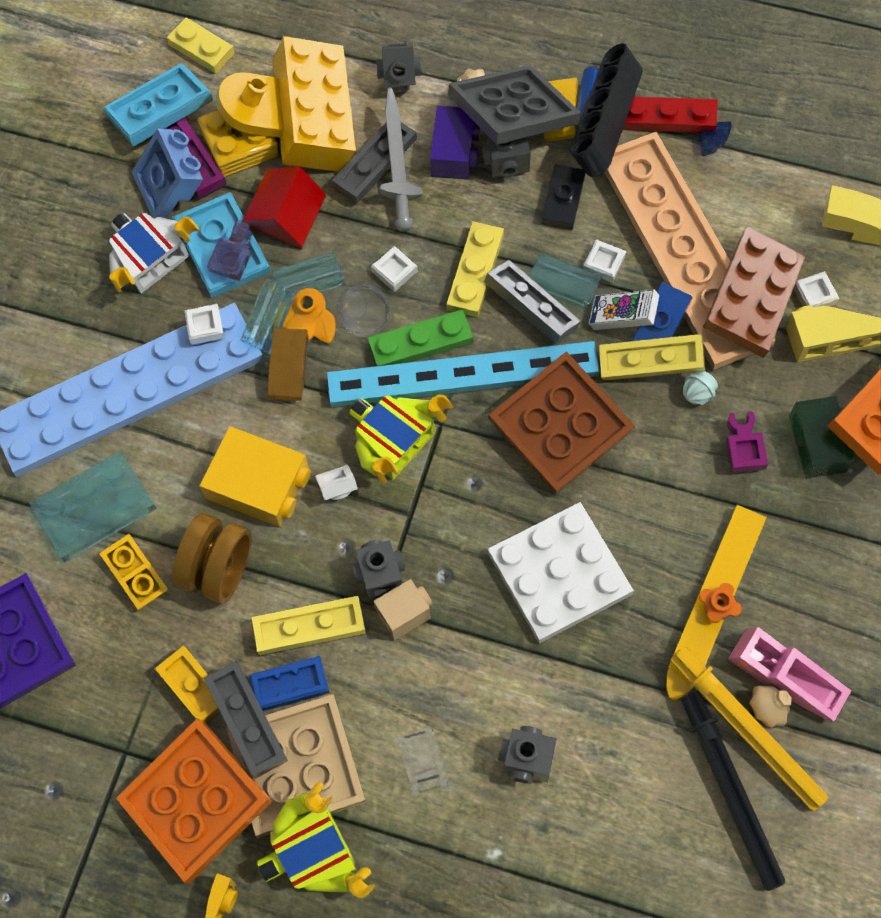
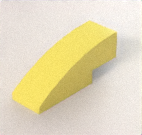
[822,185,881,246]

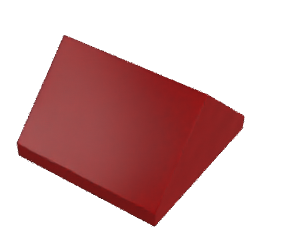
[242,166,326,250]

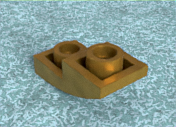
[268,328,309,401]

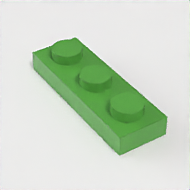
[367,309,473,366]

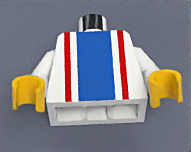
[109,213,200,294]

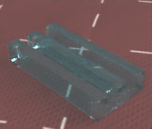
[272,252,345,304]
[240,279,295,355]

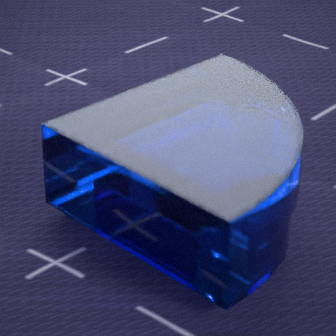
[699,121,732,156]

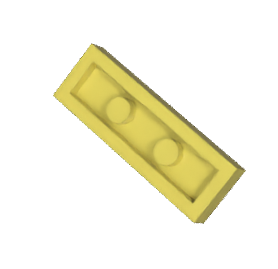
[446,221,504,318]
[599,334,705,381]
[252,596,366,655]

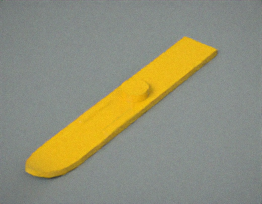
[666,505,767,701]

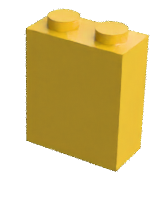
[200,426,311,527]

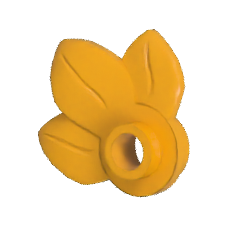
[272,288,336,344]

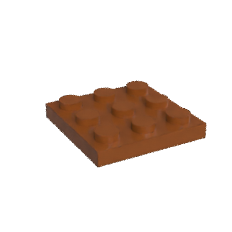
[488,351,635,495]

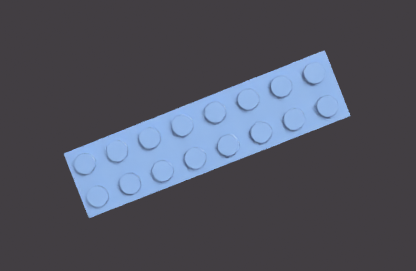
[0,302,264,477]

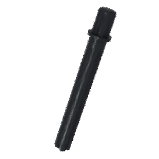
[681,691,785,891]

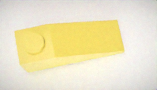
[786,306,881,363]

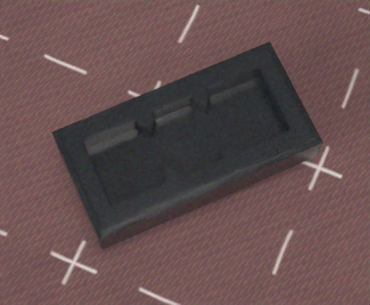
[541,164,586,230]

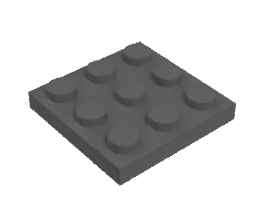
[448,65,581,145]

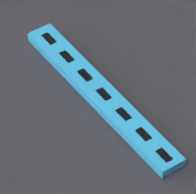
[327,341,600,408]

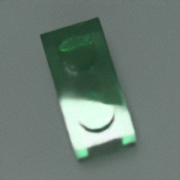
[789,396,856,479]

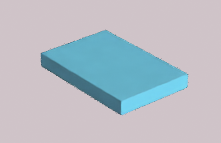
[103,63,214,147]
[172,192,271,298]

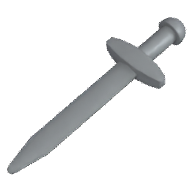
[377,88,423,232]

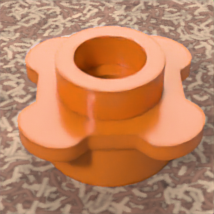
[699,583,742,623]

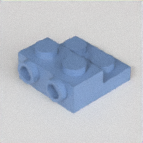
[132,129,203,219]

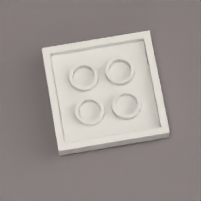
[488,502,634,644]

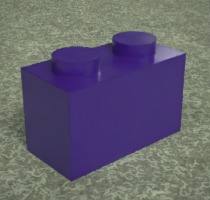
[430,105,480,180]

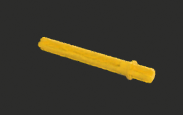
[670,646,828,811]

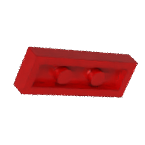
[623,97,718,133]

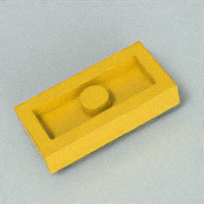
[155,645,220,723]

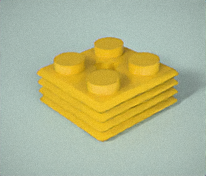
[197,111,279,177]

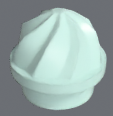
[683,371,718,405]

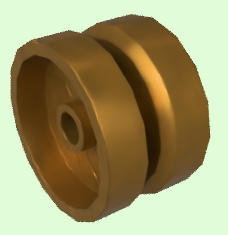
[172,513,252,604]

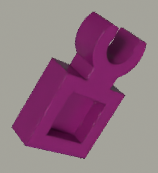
[726,411,768,473]

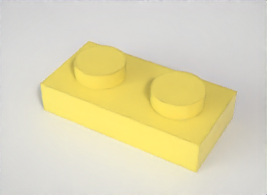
[167,17,235,74]

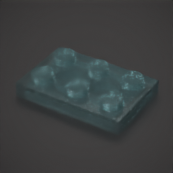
[29,450,156,563]

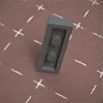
[332,122,417,204]
[484,260,581,344]
[204,661,288,779]

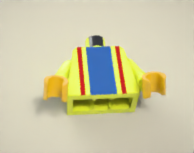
[349,394,454,484]
[257,782,376,898]

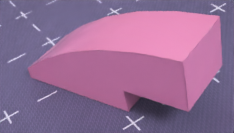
[728,627,851,722]

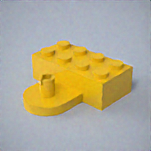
[216,36,356,172]

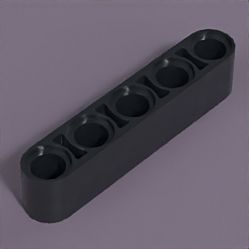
[570,43,643,177]

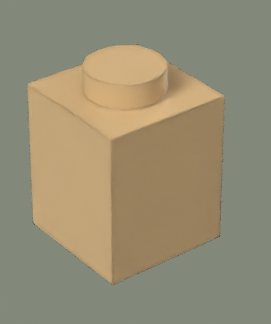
[374,579,433,641]

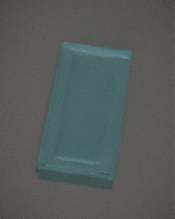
[529,253,602,308]

